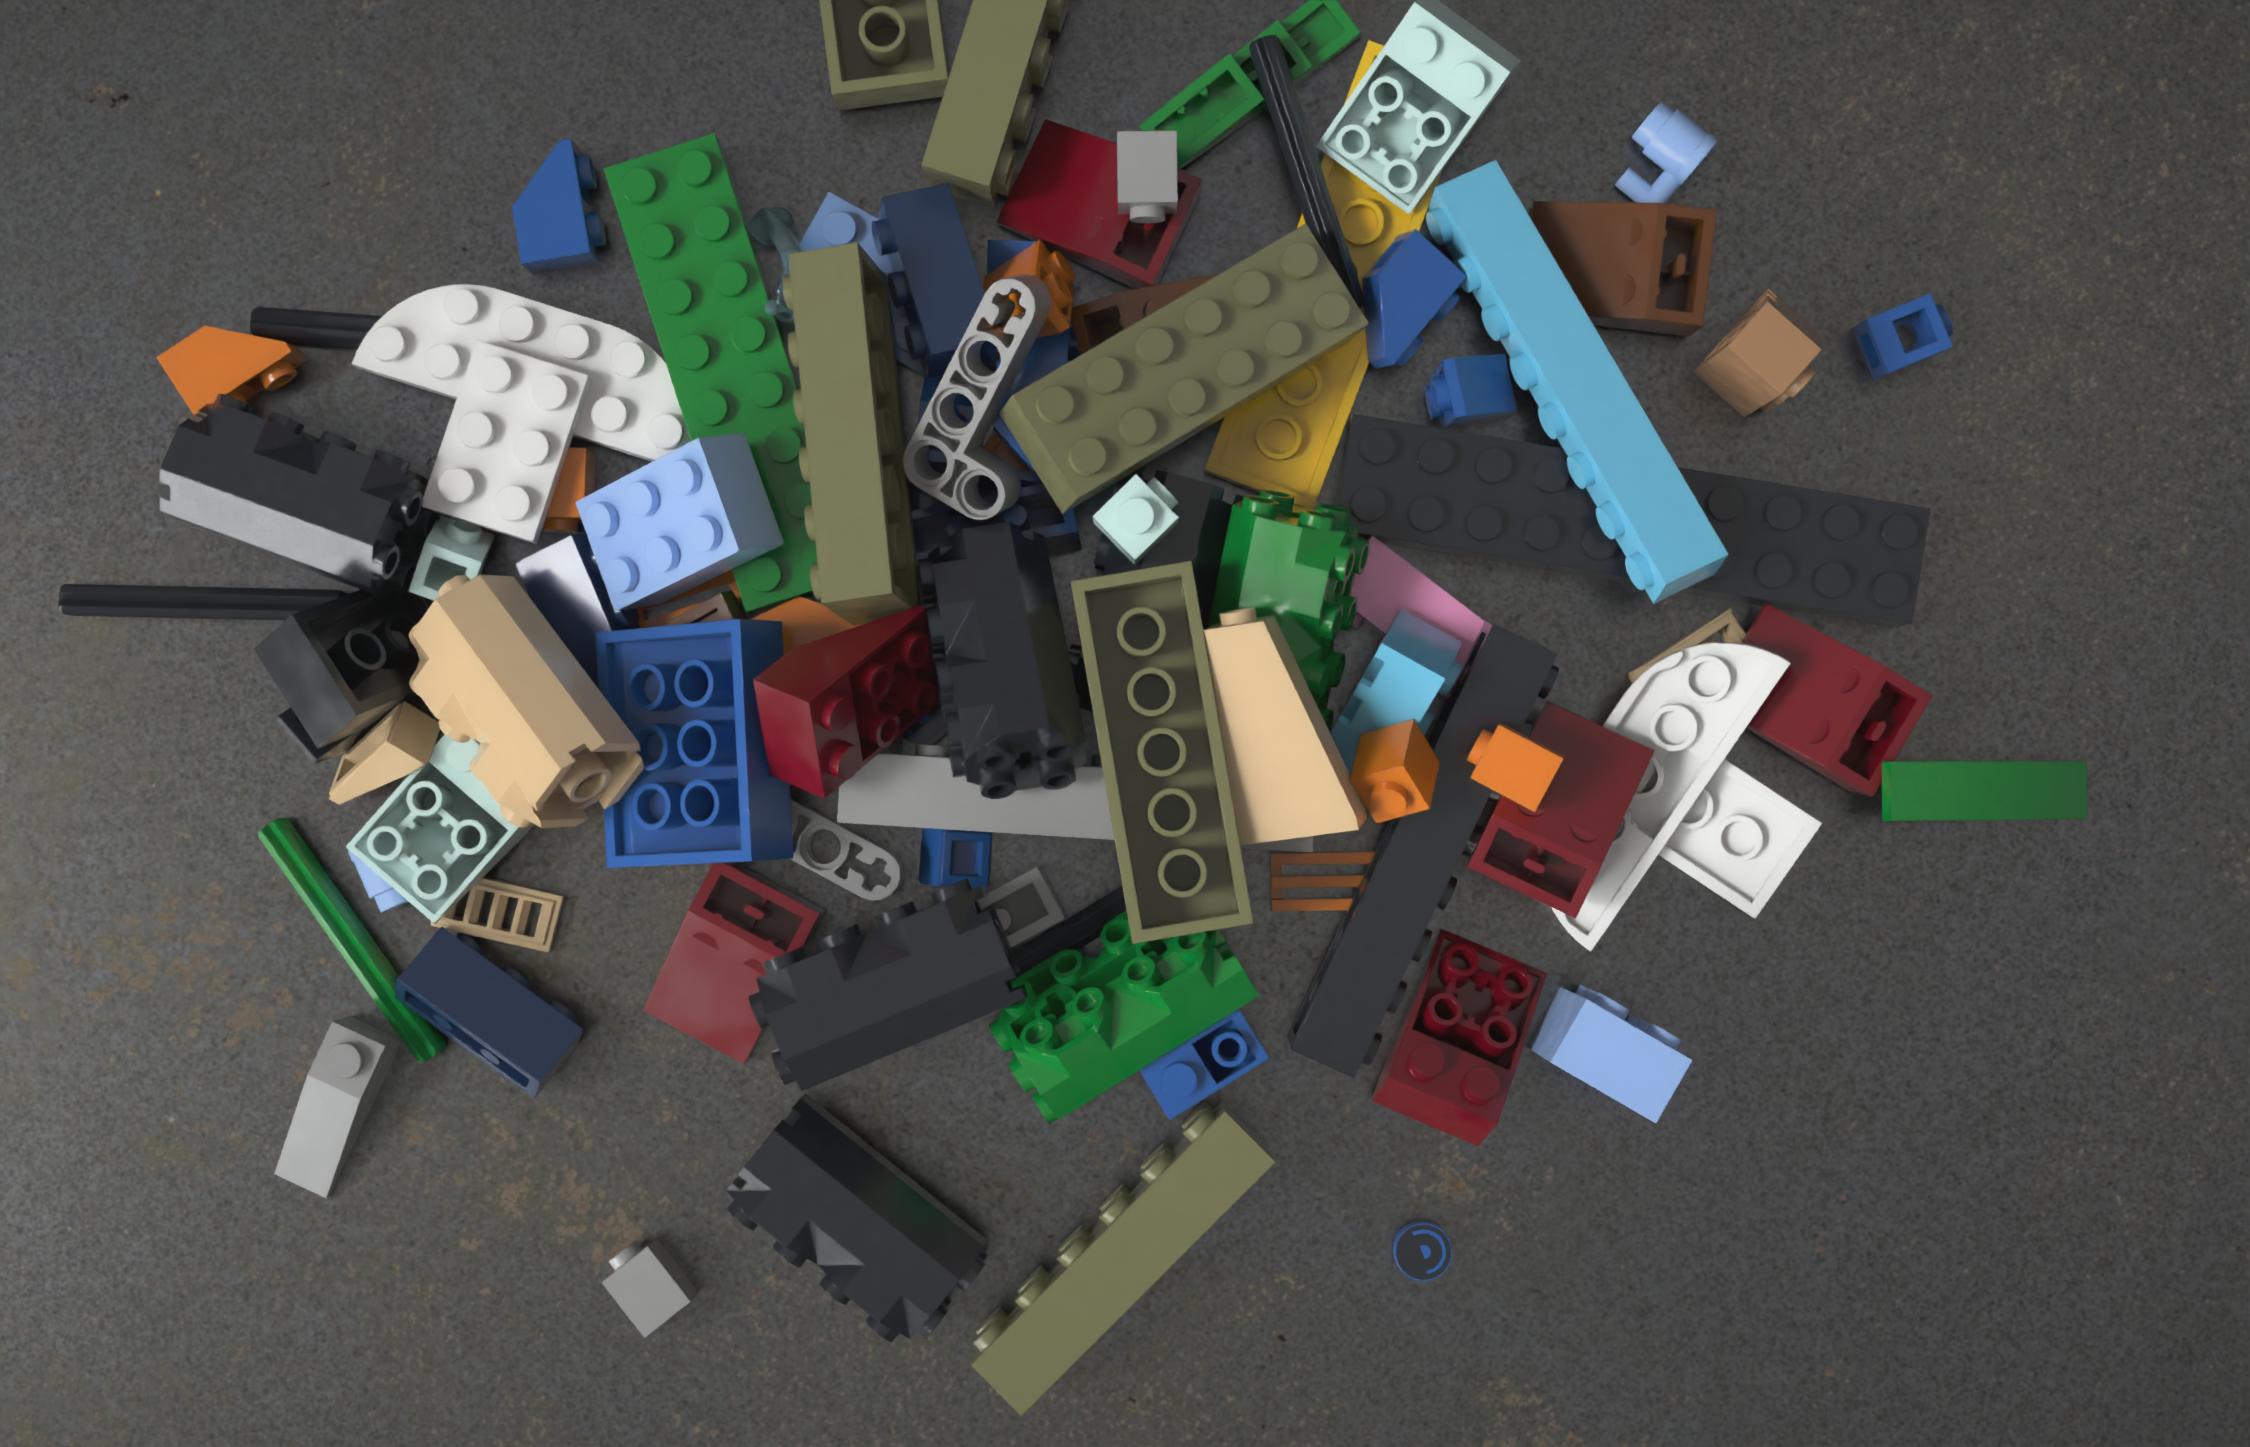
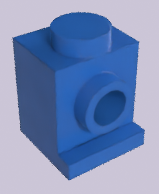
[1852,293,1953,381]

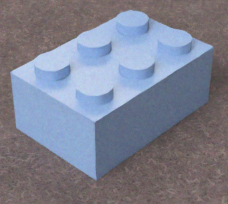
[575,433,784,612]
[1526,985,1692,1123]

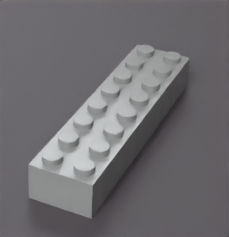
[837,743,1314,852]

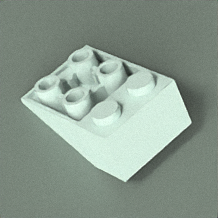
[1316,0,1521,214]
[346,735,535,924]

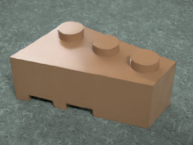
[1693,287,1822,417]

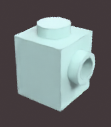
[1093,474,1179,565]
[409,515,495,601]

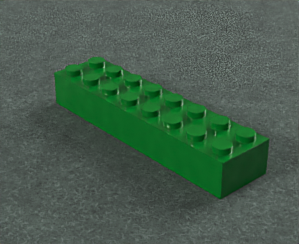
[604,133,817,616]

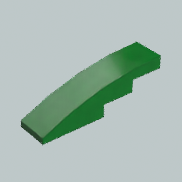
[1139,0,1362,169]
[1882,761,2087,821]

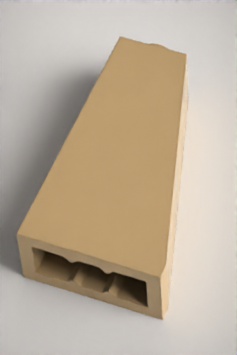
[1204,607,1368,845]

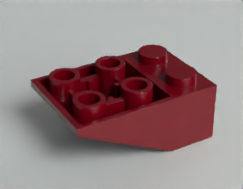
[996,119,1202,289]
[1741,604,1933,797]
[753,606,938,799]
[1468,700,1655,918]
[643,862,826,1064]
[1371,928,1547,1146]

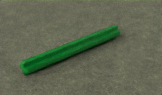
[259,817,446,1063]

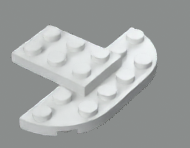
[352,284,691,544]
[1551,642,1822,952]

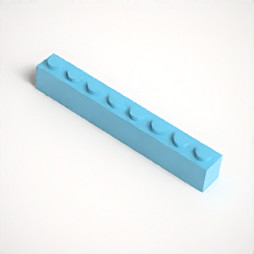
[1426,160,1729,604]

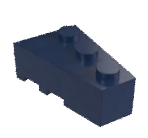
[908,462,1082,582]

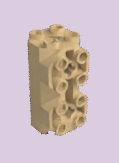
[409,575,644,828]

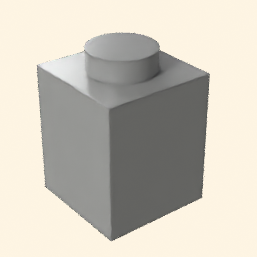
[1117,131,1178,224]
[601,1238,699,1338]

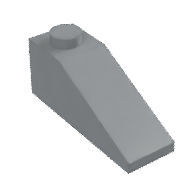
[274,1016,402,1198]

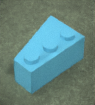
[1330,608,1463,776]

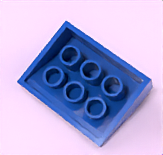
[596,619,793,868]

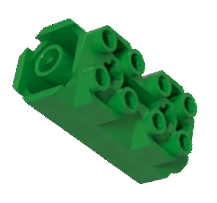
[1205,489,1370,732]
[988,910,1259,1124]

